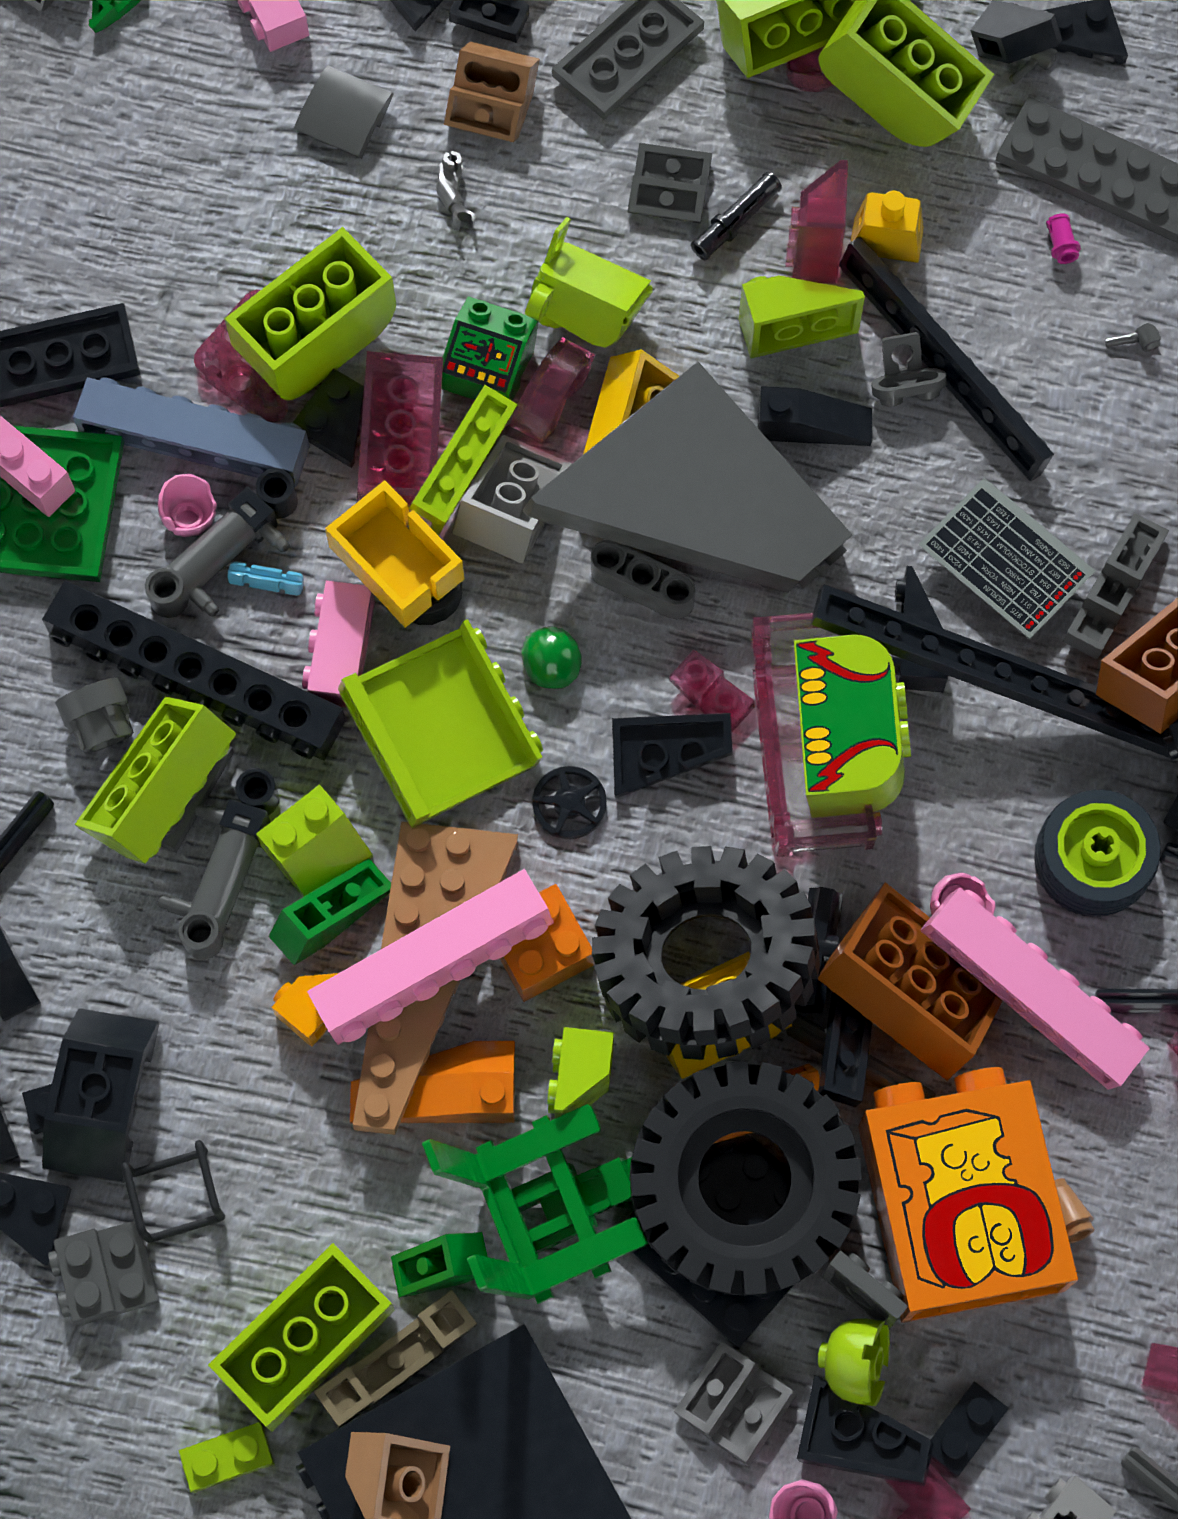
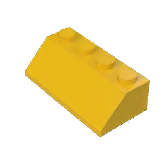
[583,349,679,454]

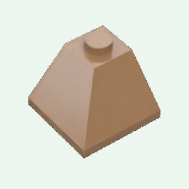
[345,1432,450,1519]

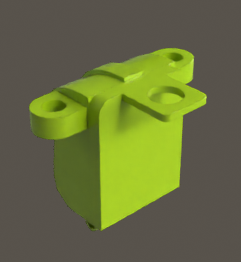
[525,217,653,348]

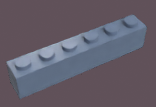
[73,377,310,487]

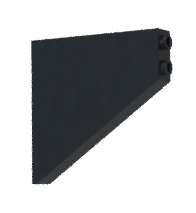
[296,1324,631,1519]

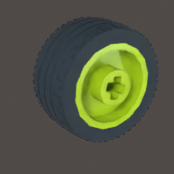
[1034,789,1161,917]

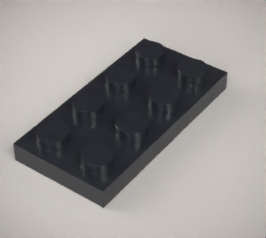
[0,303,141,407]

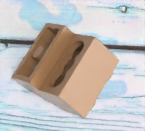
[444,42,540,142]

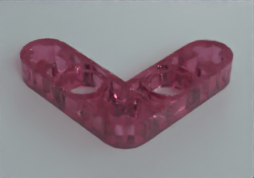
[194,289,288,423]

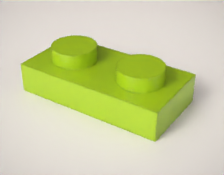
[178,1422,274,1493]

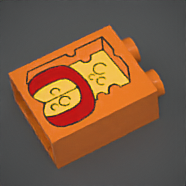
[858,1067,1078,1323]

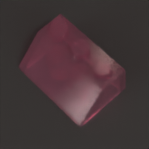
[785,160,848,284]

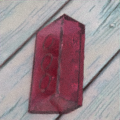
[356,351,443,508]

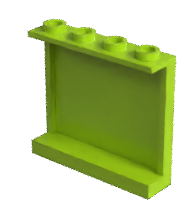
[338,619,543,828]

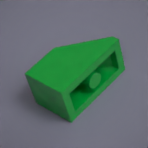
[391,1232,488,1298]

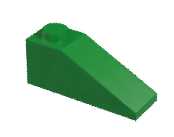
[269,858,391,966]

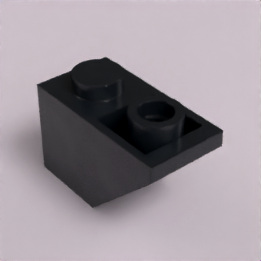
[970,0,1062,64]

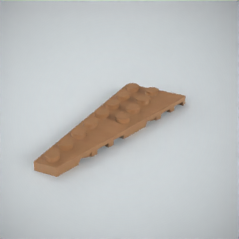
[353,821,518,1135]

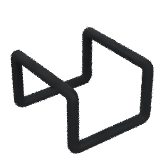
[122,1140,225,1243]

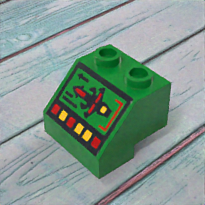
[436,296,539,401]

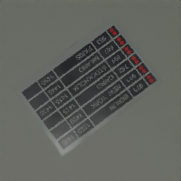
[918,478,1096,639]

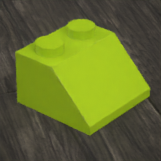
[256,784,373,897]

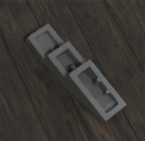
[1062,513,1169,659]

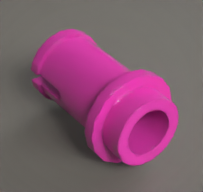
[1046,213,1081,264]

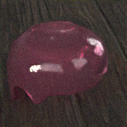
[786,46,833,92]

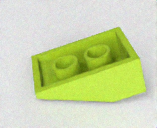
[738,275,865,359]

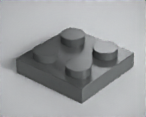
[822,1250,908,1330]

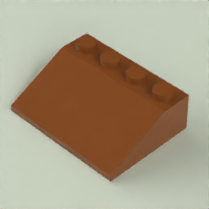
[818,882,1003,1081]

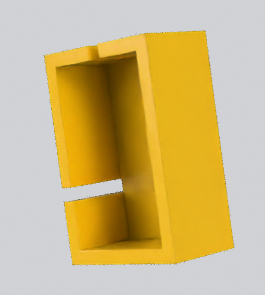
[325,480,465,628]

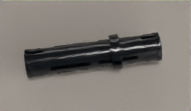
[690,172,782,261]

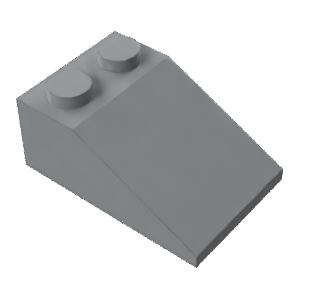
[452,434,572,564]

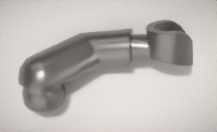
[436,151,475,231]

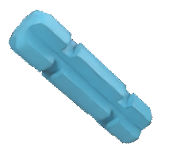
[227,561,304,596]

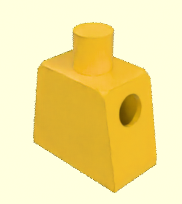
[851,190,924,263]

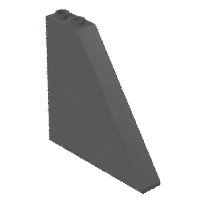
[522,362,852,593]

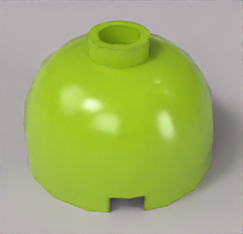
[818,1318,890,1407]

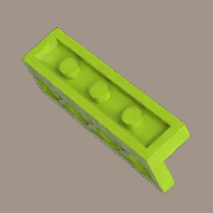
[409,385,518,536]

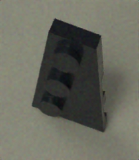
[797,1375,934,1487]

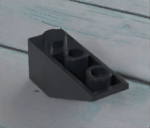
[891,566,948,693]

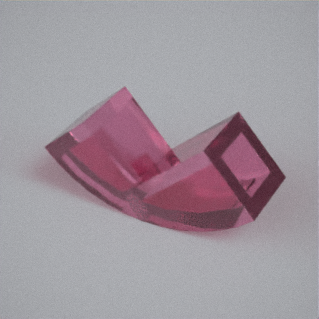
[509,337,595,443]

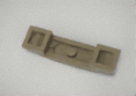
[314,1290,477,1428]

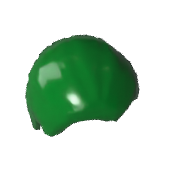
[521,626,582,689]

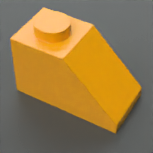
[272,973,338,1047]

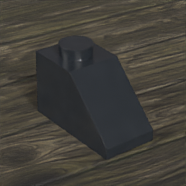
[0,926,41,1022]

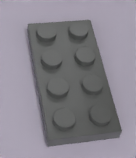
[552,0,704,120]

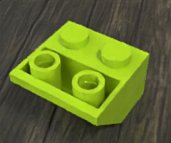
[547,1027,614,1118]

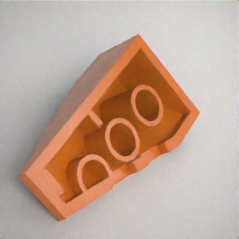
[350,1041,515,1123]

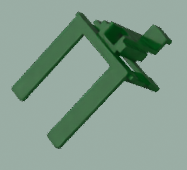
[422,1104,648,1304]

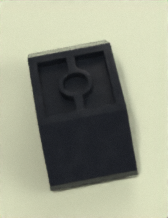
[42,1008,160,1183]

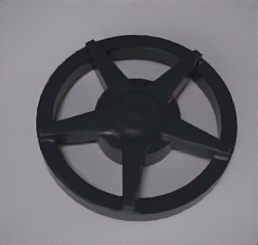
[532,766,607,839]

